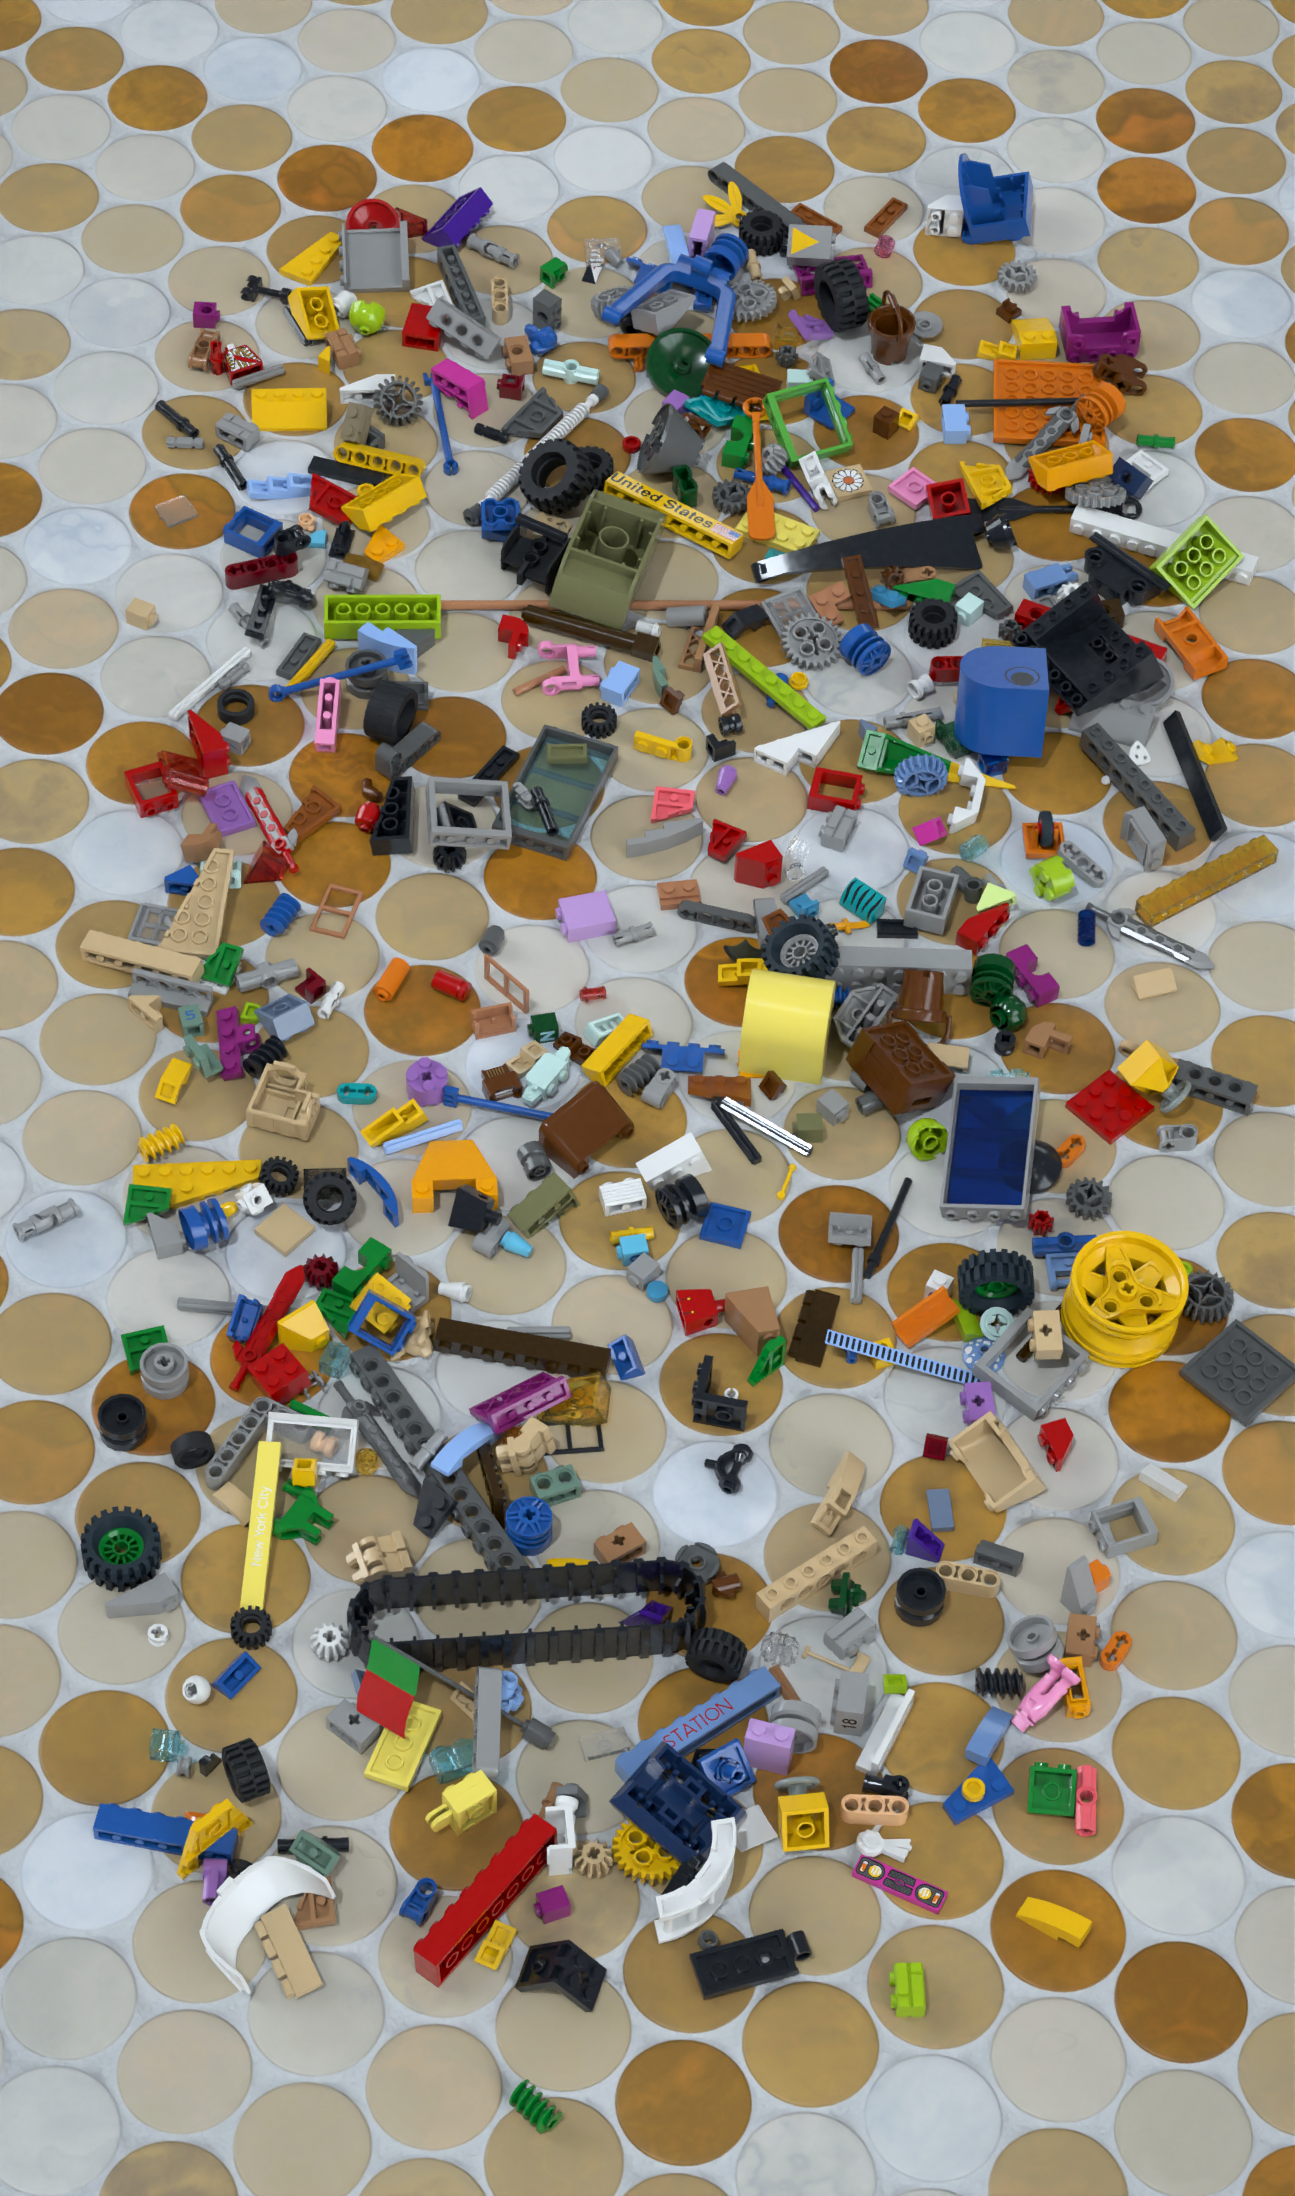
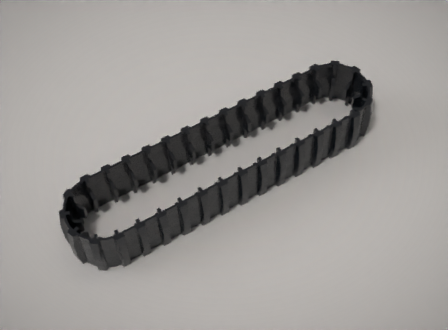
[347,1557,708,1674]

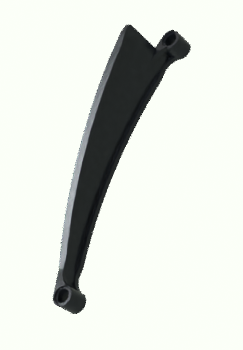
[751,514,987,583]

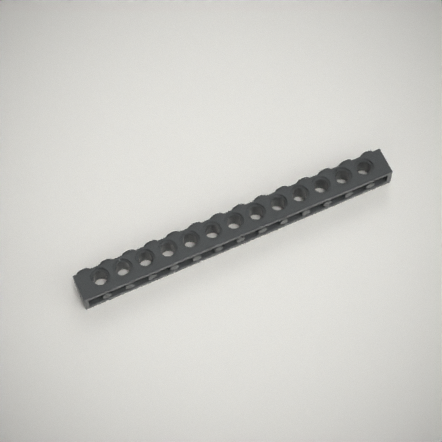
[349,1344,529,1571]

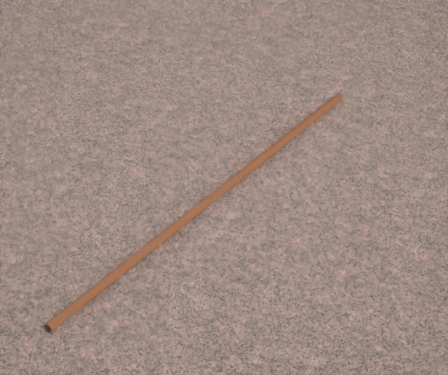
[441,600,909,610]

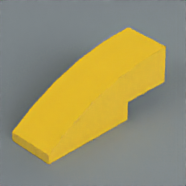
[360,1098,429,1148]
[1016,1897,1092,1948]

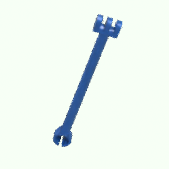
[423,372,458,476]
[269,648,413,702]
[443,1086,553,1120]

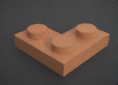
[808,580,851,626]

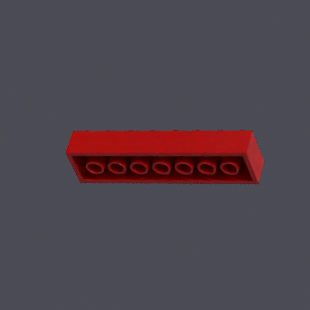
[413,1813,558,1988]

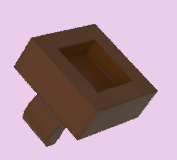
[996,298,1022,324]
[659,687,685,715]
[758,1070,787,1101]

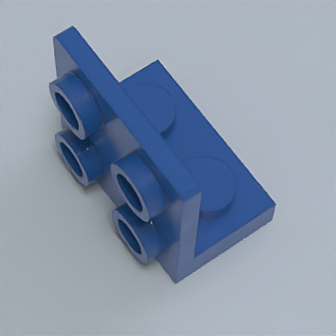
[804,377,855,430]

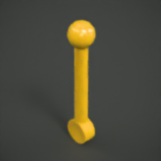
[777,1163,797,1200]

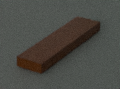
[841,554,879,628]

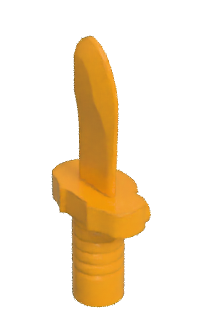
[830,918,871,935]

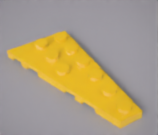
[133,1159,261,1209]

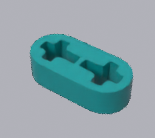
[337,1083,377,1105]

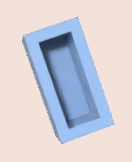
[941,404,971,444]
[599,661,640,708]

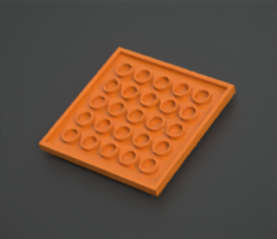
[993,359,1105,447]

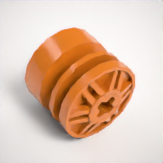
[1076,382,1126,432]

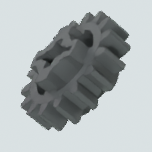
[712,478,751,514]
[1066,1177,1112,1220]

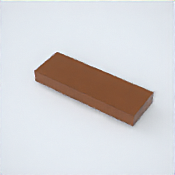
[864,197,908,238]
[791,203,843,236]

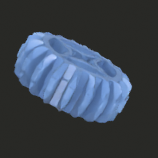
[894,753,948,797]

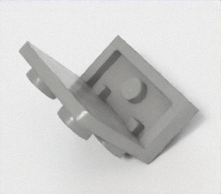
[387,1252,429,1313]

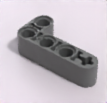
[375,722,441,780]

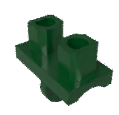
[828,1572,867,1617]

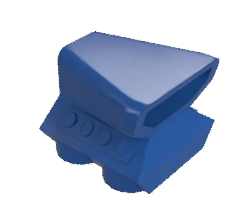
[481,497,520,542]

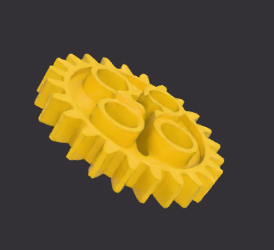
[612,1820,684,1885]

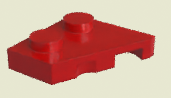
[707,819,747,862]

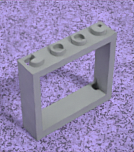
[425,776,512,850]
[972,1307,1089,1422]

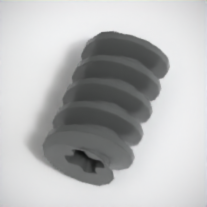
[616,1054,662,1096]

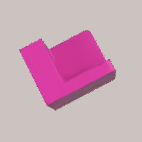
[912,816,948,846]

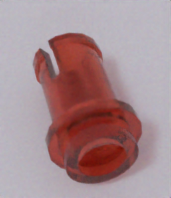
[579,986,606,1003]

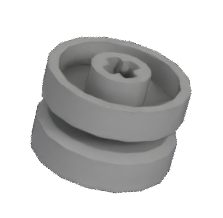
[140,1342,190,1400]
[1006,1614,1065,1673]
[770,1700,821,1754]

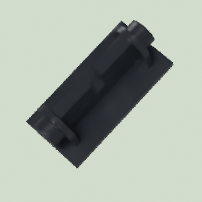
[328,521,355,558]

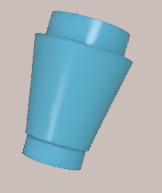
[500,1230,533,1258]

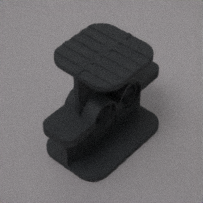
[500,526,571,595]

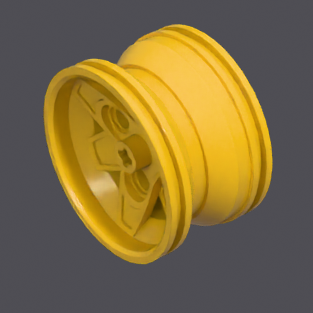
[1060,1231,1189,1368]

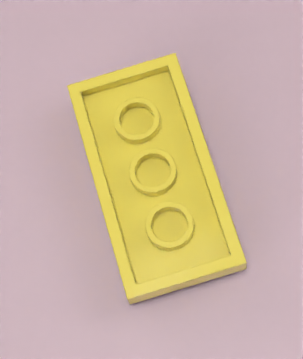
[735,512,820,553]
[364,1701,442,1792]

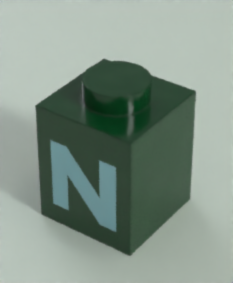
[527,1012,559,1044]

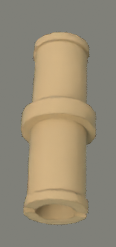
[746,249,762,283]

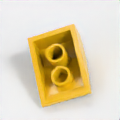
[288,286,340,340]
[1011,318,1058,360]

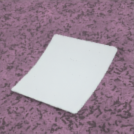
[736,1805,778,1852]

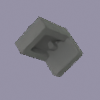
[556,1783,588,1818]

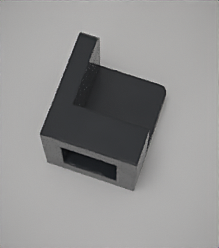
[706,733,736,762]

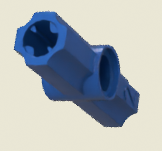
[1032,1232,1097,1257]

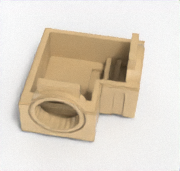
[246,1060,321,1141]

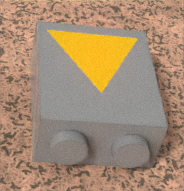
[787,224,836,267]

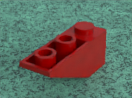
[955,903,1010,955]

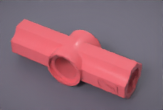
[1075,1765,1097,1837]

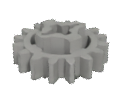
[997,260,1037,293]

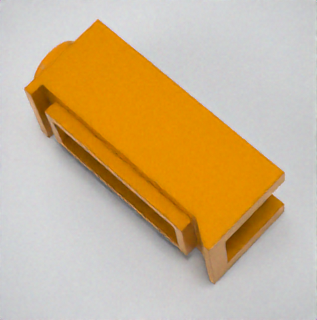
[1059,1656,1091,1719]

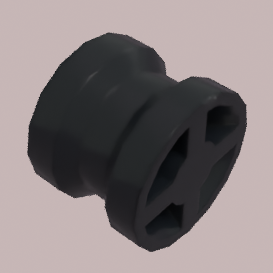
[994,1030,1016,1057]

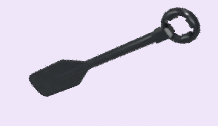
[968,497,1142,521]

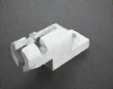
[798,451,837,510]

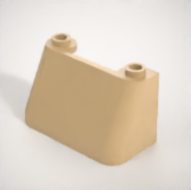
[948,1410,1047,1513]

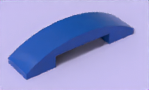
[347,1156,399,1228]

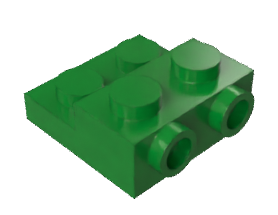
[1027,1762,1077,1817]

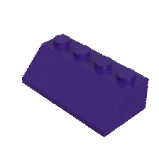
[421,187,493,248]

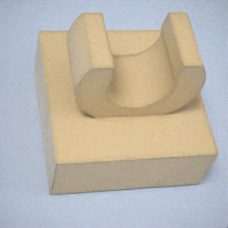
[778,276,801,301]

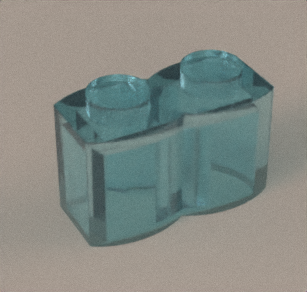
[429,1738,473,1784]

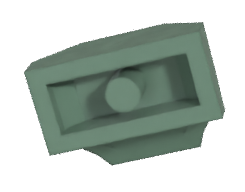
[289,1830,342,1876]

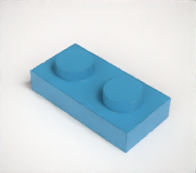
[870,585,906,608]

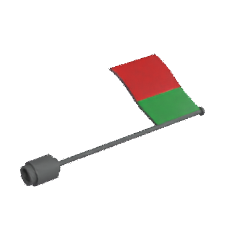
[357,1632,556,1749]

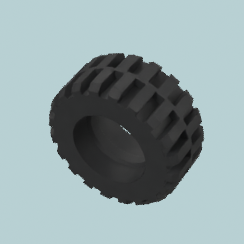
[814,258,869,333]
[518,438,594,515]

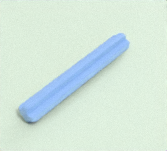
[383,1119,463,1154]

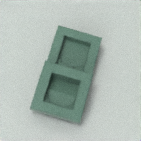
[652,656,669,699]

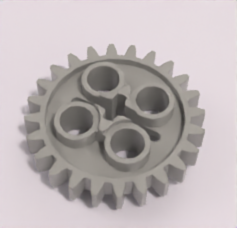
[728,279,777,323]
[1065,481,1126,508]
[780,612,843,671]

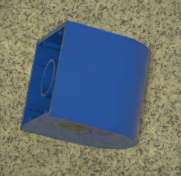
[953,646,1049,758]

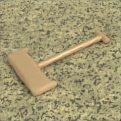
[802,1645,871,1673]

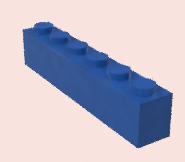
[93,1803,239,1865]

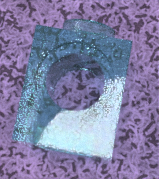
[319,1340,350,1380]
[149,1728,185,1763]

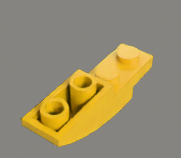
[718,958,768,986]

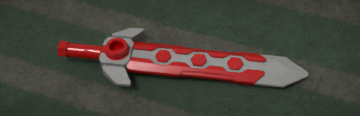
[240,775,299,874]

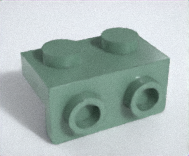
[183,1034,223,1079]

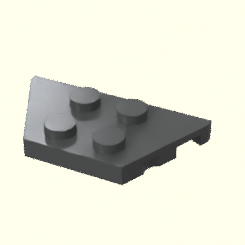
[501,387,563,439]

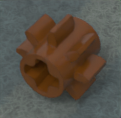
[879,565,904,589]

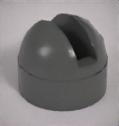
[697,1930,718,1950]

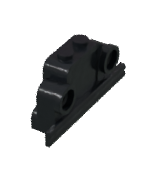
[1084,532,1171,606]

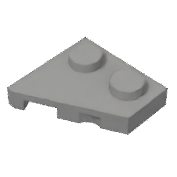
[806,351,836,386]

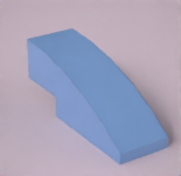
[965,1706,1014,1767]

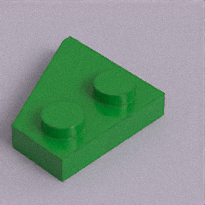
[201,942,244,988]
[316,1288,355,1339]
[747,1335,786,1387]

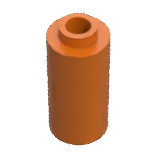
[373,957,410,1001]

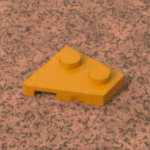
[364,525,405,564]

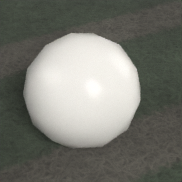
[182,1675,211,1705]

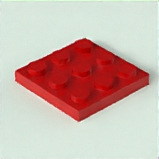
[1065,1069,1154,1145]

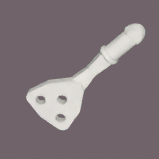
[1101,741,1151,785]

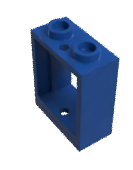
[223,506,283,558]
[347,1289,417,1356]

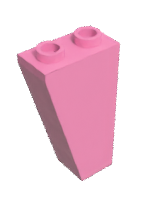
[314,677,342,753]

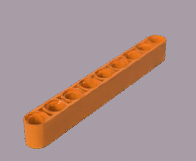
[608,333,772,359]

